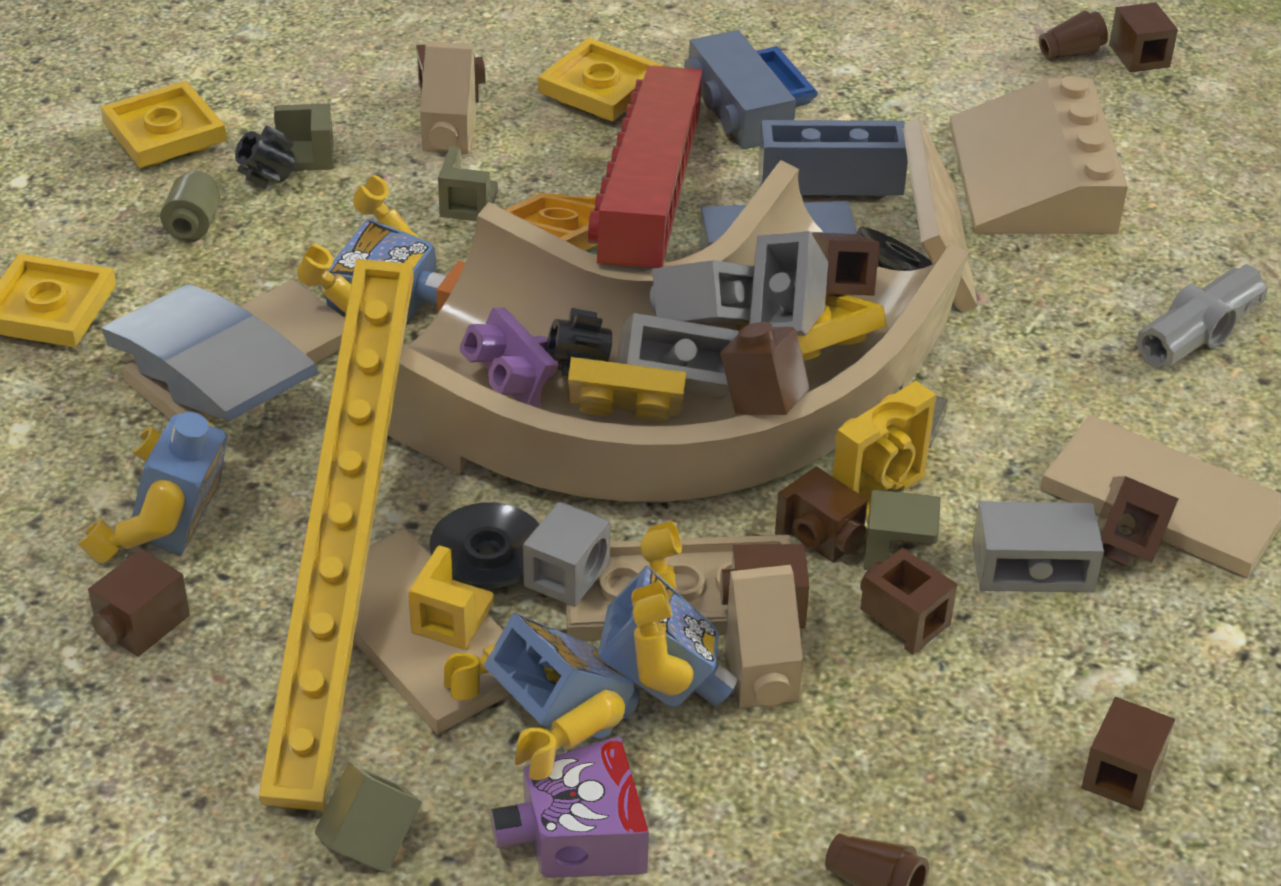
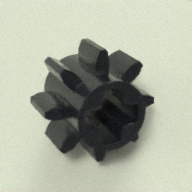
[235,125,295,189]
[546,308,612,377]

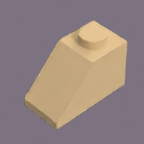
[420,41,476,154]
[725,565,803,709]

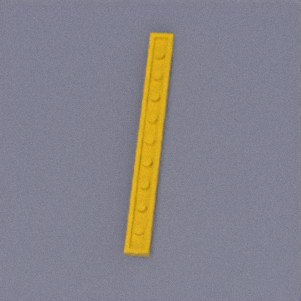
[258,259,414,811]

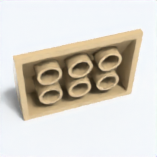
[949,75,1128,234]

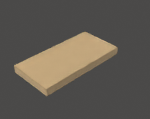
[903,118,978,313]
[122,279,345,421]
[1040,415,1281,578]
[353,528,511,735]
[565,535,803,641]

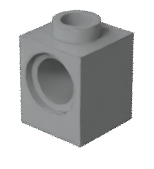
[523,501,610,607]

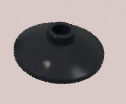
[857,227,932,271]
[429,503,540,589]

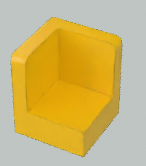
[408,545,494,650]

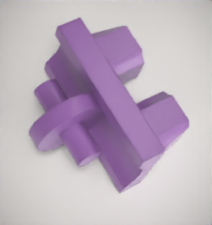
[460,308,559,408]

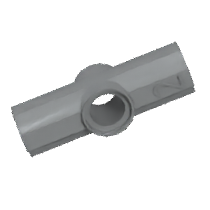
[1136,264,1268,370]

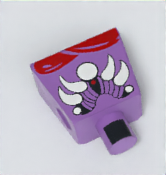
[490,737,649,878]

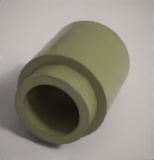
[160,171,220,241]

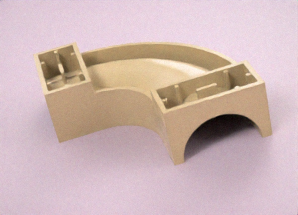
[388,160,969,502]

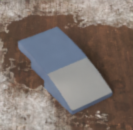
[101,284,319,421]

